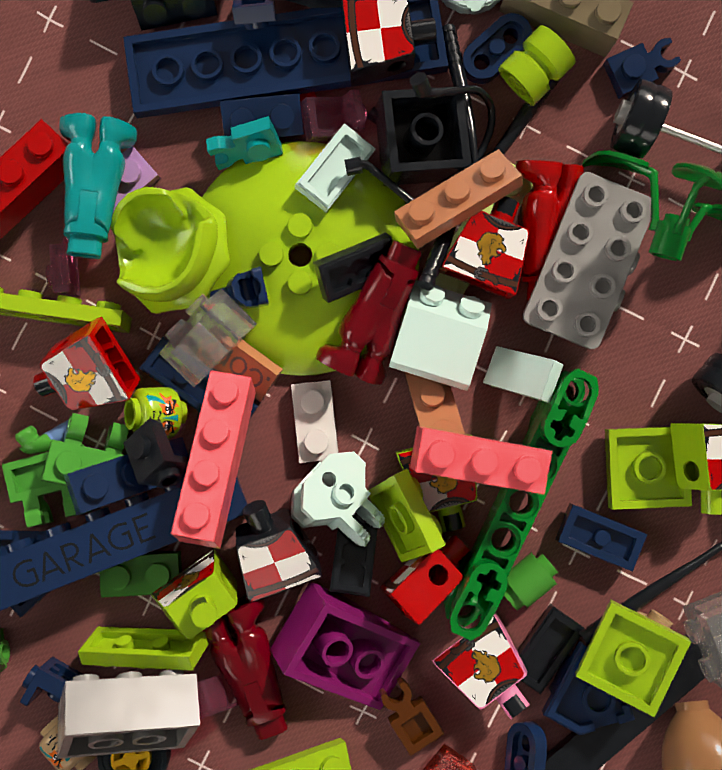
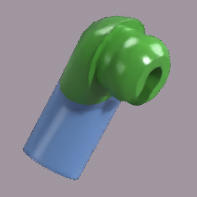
[15,419,69,454]

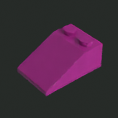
[270,581,421,710]

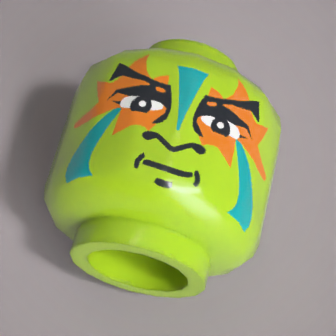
[124,387,187,438]

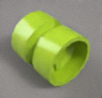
[498,25,576,106]

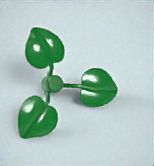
[582,150,722,262]

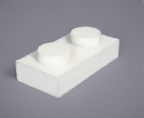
[291,380,339,463]

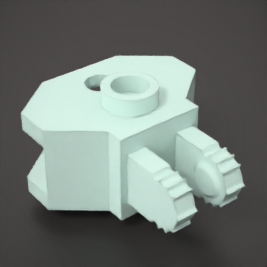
[291,451,385,547]

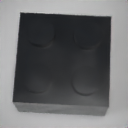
[374,87,472,186]

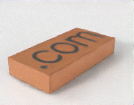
[197,323,283,402]

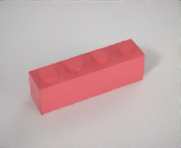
[171,370,256,549]

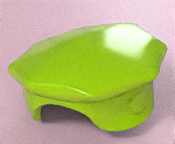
[111,187,230,314]

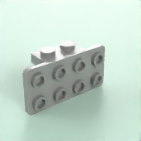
[523,172,651,349]

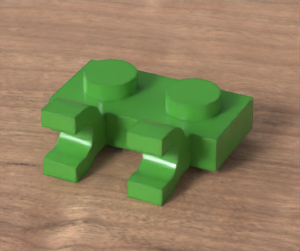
[41,413,129,486]
[2,444,91,528]

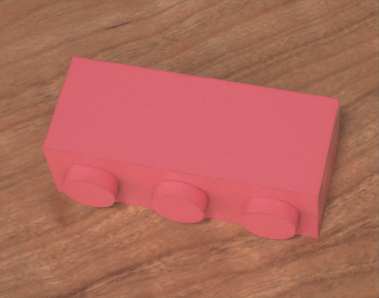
[410,426,552,495]

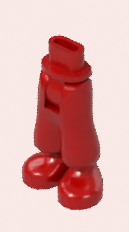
[515,160,585,300]

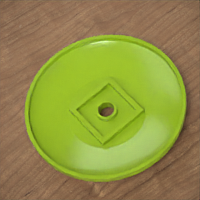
[196,141,419,376]

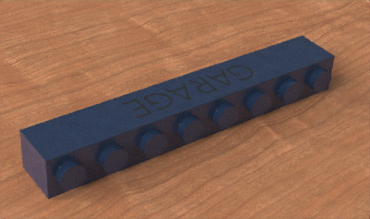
[0,476,248,611]

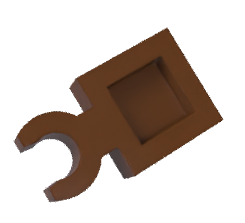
[379,676,444,756]

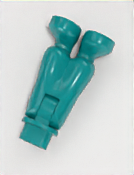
[59,113,138,259]

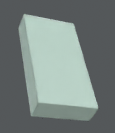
[294,123,376,212]
[483,346,564,403]

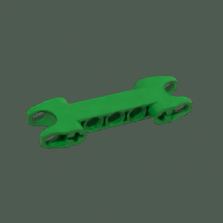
[444,368,599,641]

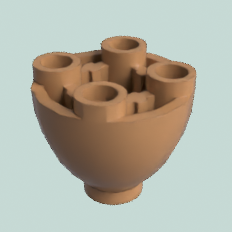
[661,700,722,770]

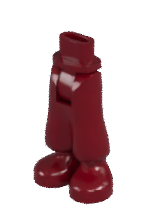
[315,240,422,385]
[203,595,288,740]

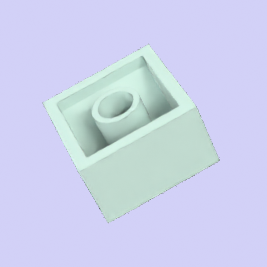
[389,280,492,391]

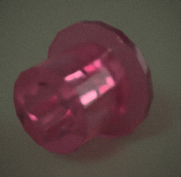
[197,675,238,719]

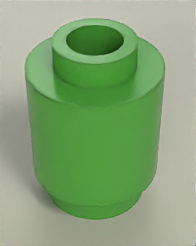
[504,552,558,611]

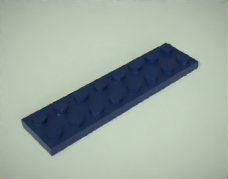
[123,0,448,119]

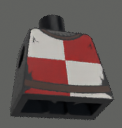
[341,0,437,87]
[236,500,322,603]

